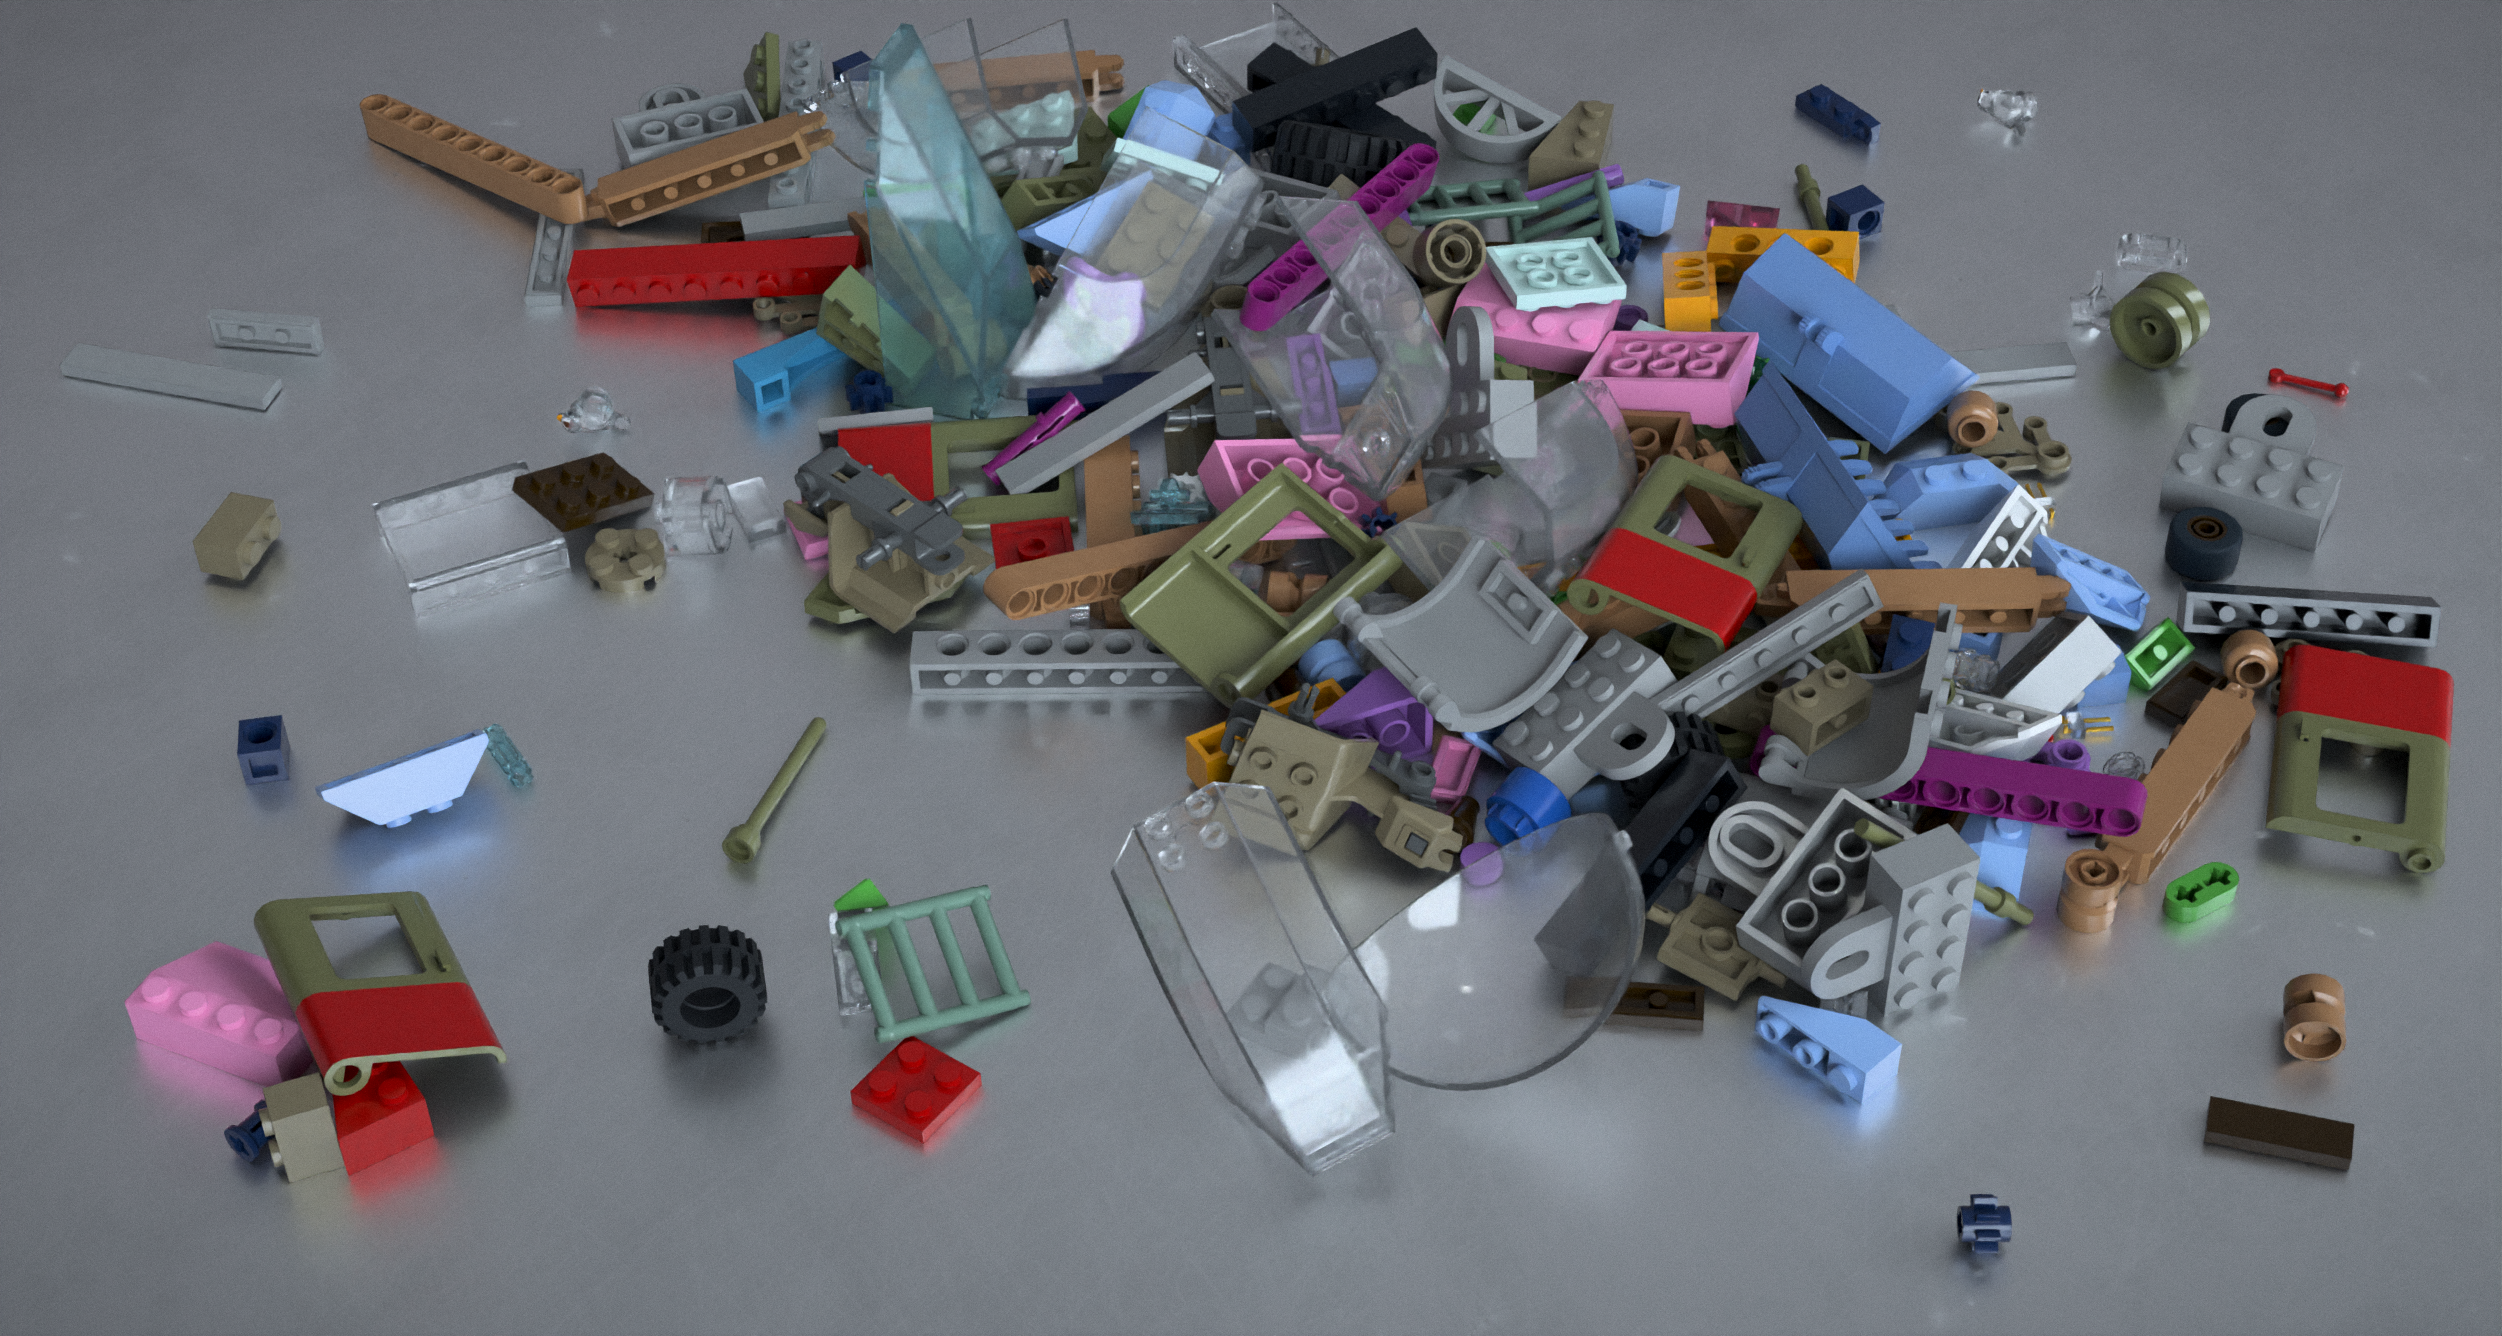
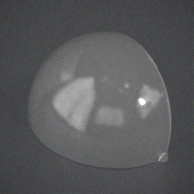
[1313,813,1646,1091]

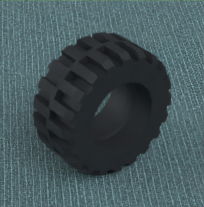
[1270,120,1411,188]

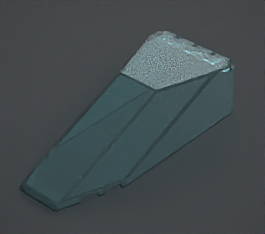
[864,23,1041,420]

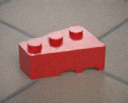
[332,1061,434,1176]

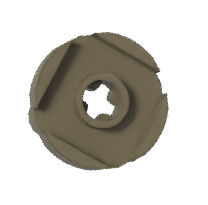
[585,528,667,593]

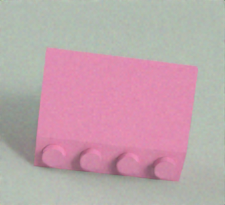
[1448,263,1626,376]
[1578,331,1759,428]
[1197,437,1384,541]
[124,941,313,1087]

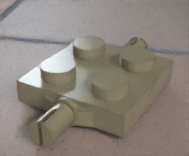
[1646,892,1789,1001]

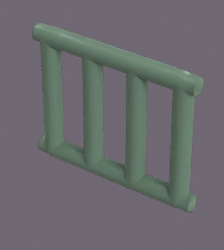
[1507,170,1620,258]
[1407,178,1539,226]
[835,885,1031,1044]

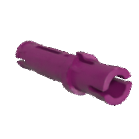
[982,391,1086,486]

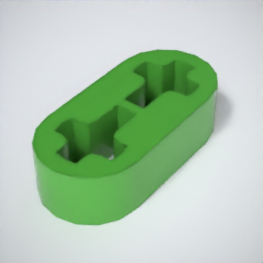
[2162,862,2239,923]

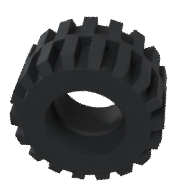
[1619,712,1725,814]
[648,925,767,1044]

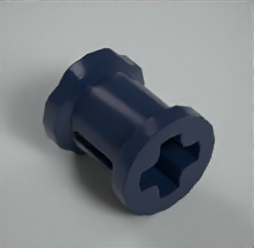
[224,1099,275,1162]

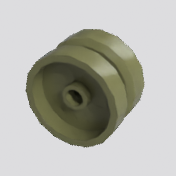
[2109,271,2210,370]

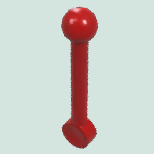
[2268,368,2349,398]

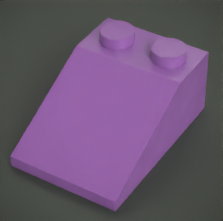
[1315,667,1433,770]

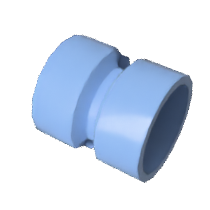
[1298,639,1366,693]

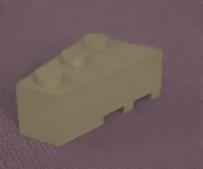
[1527,100,1614,191]

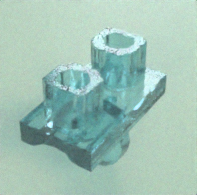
[1130,478,1213,535]

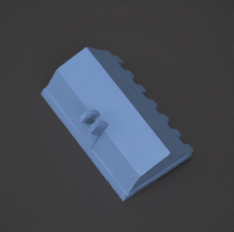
[1718,233,1980,454]
[1734,359,1943,570]

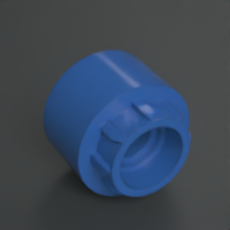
[1485,767,1572,854]

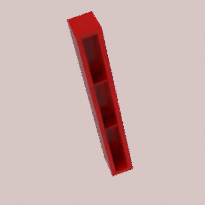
[567,235,867,307]

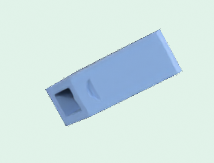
[1561,178,1680,237]
[1755,996,1902,1104]

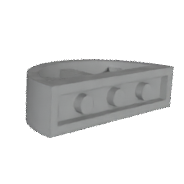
[1433,55,1562,163]

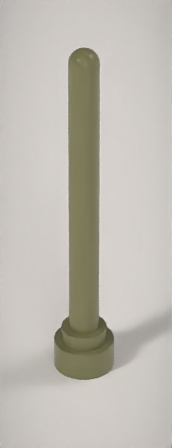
[722,717,827,864]

